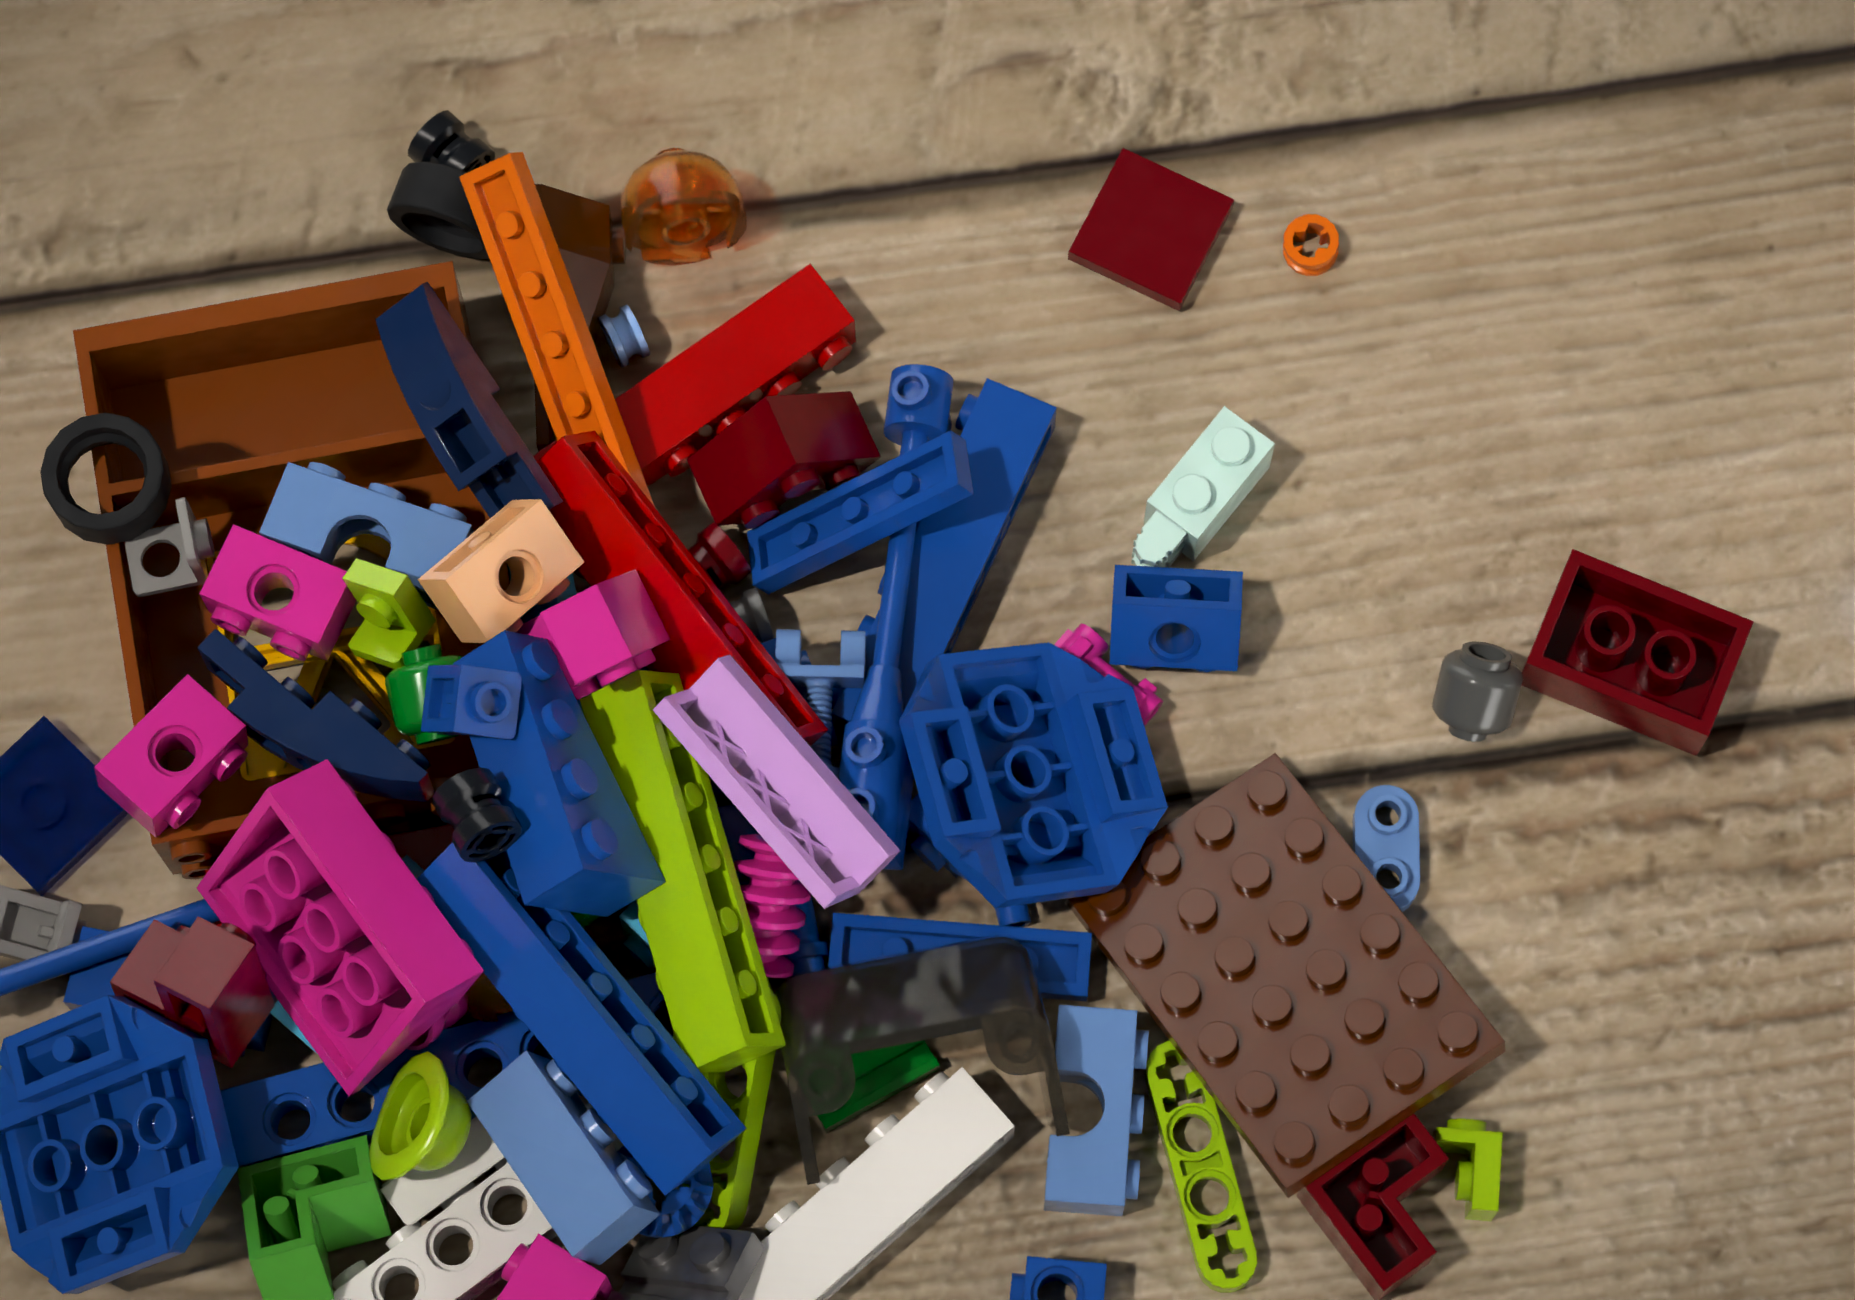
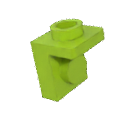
[342,558,436,669]
[1431,1118,1503,1222]

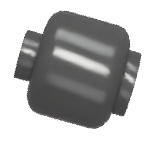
[1432,641,1523,742]

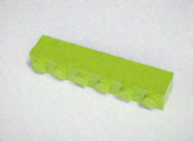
[580,670,786,1073]

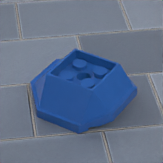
[899,642,1168,909]
[0,995,239,1294]

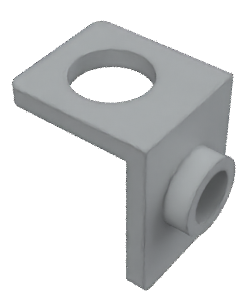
[125,497,215,597]

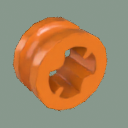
[1283,214,1339,276]

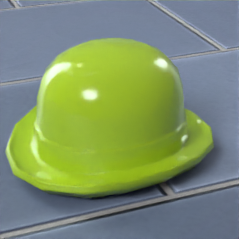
[369,1051,471,1181]

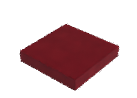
[1068,148,1234,311]

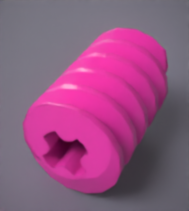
[734,834,811,978]

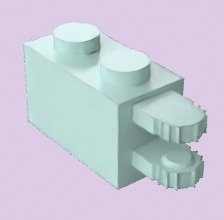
[1131,406,1275,567]

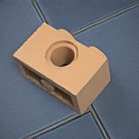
[417,499,585,643]

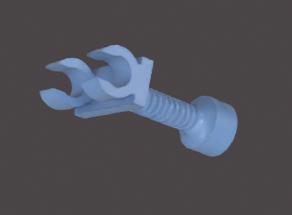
[775,629,866,778]

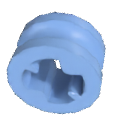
[598,304,650,368]

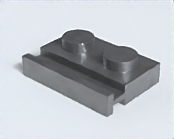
[608,1226,765,1300]

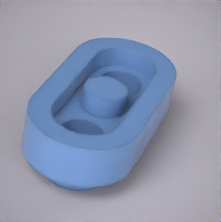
[1352,785,1420,912]

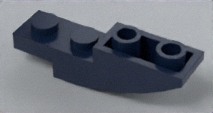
[375,282,564,518]
[197,629,435,802]

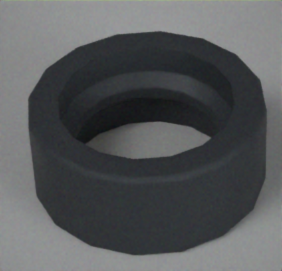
[387,162,489,259]
[40,413,172,545]

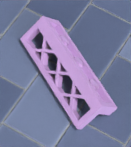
[653,654,901,909]

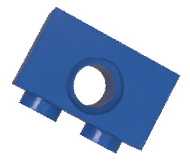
[1109,565,1243,672]

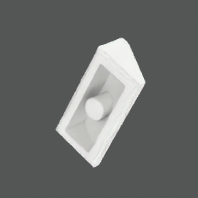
[380,1116,505,1226]

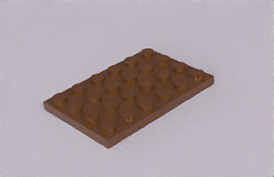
[1065,753,1506,1198]

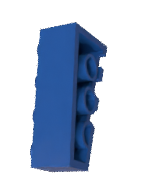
[453,630,666,917]

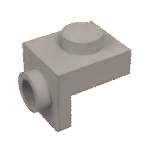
[0,885,86,961]

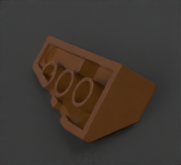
[534,184,626,452]

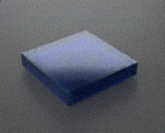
[0,716,129,896]

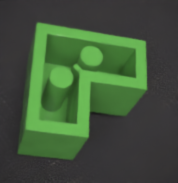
[237,1135,392,1300]

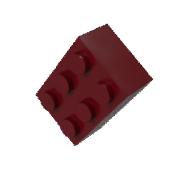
[1522,549,1754,756]

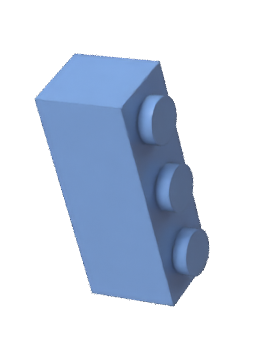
[467,1050,660,1265]

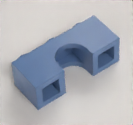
[259,462,474,610]
[1044,1005,1149,1217]

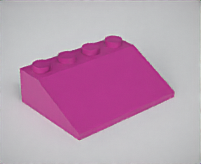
[196,759,484,1096]

